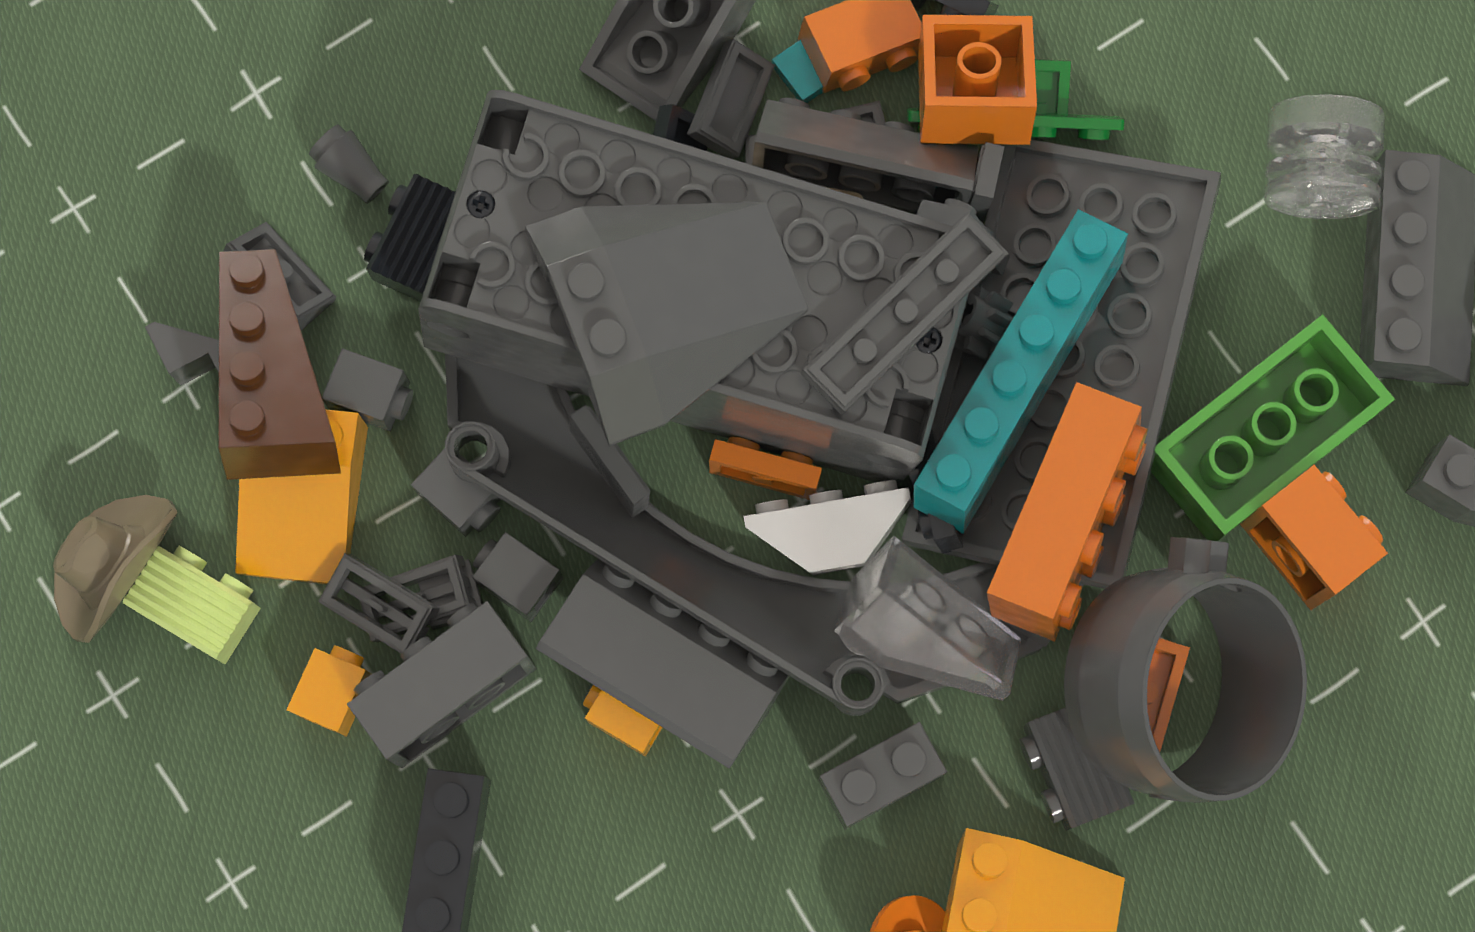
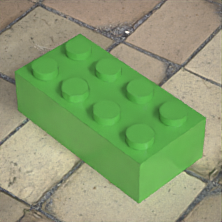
[1151,314,1395,541]

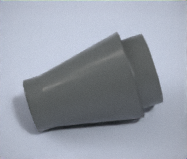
[309,124,389,204]

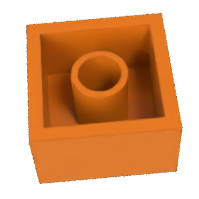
[918,15,1037,145]
[1241,465,1388,610]

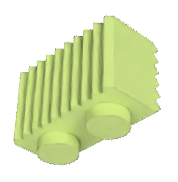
[122,545,261,664]

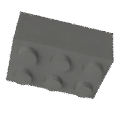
[347,601,537,768]

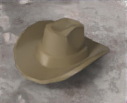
[53,495,178,643]

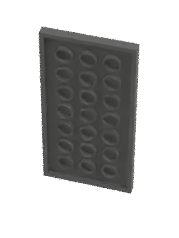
[902,140,1221,589]

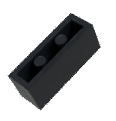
[402,768,491,932]

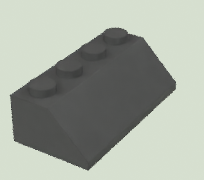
[752,98,979,214]
[1359,150,1475,386]
[536,559,789,769]

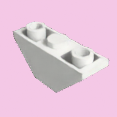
[744,480,912,575]

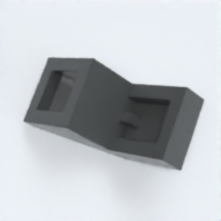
[145,322,219,386]

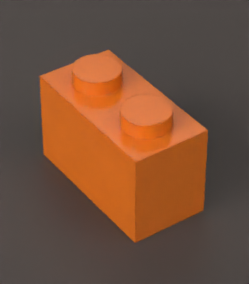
[798,0,922,93]

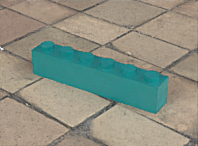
[914,209,1128,534]

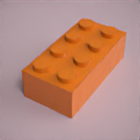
[987,382,1148,642]

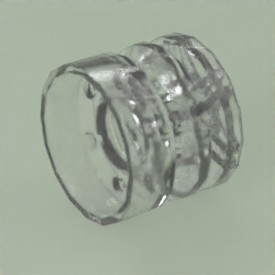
[1264,94,1385,219]

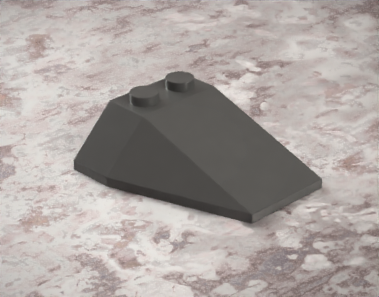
[525,202,808,446]

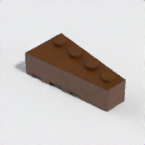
[218,249,341,480]

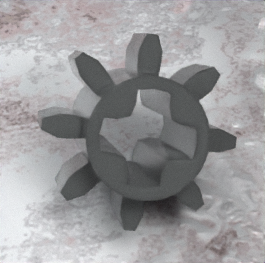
[954,287,1013,360]

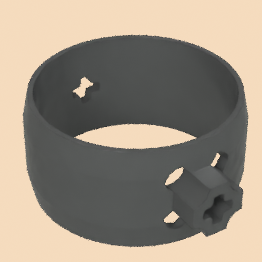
[1064,537,1307,803]

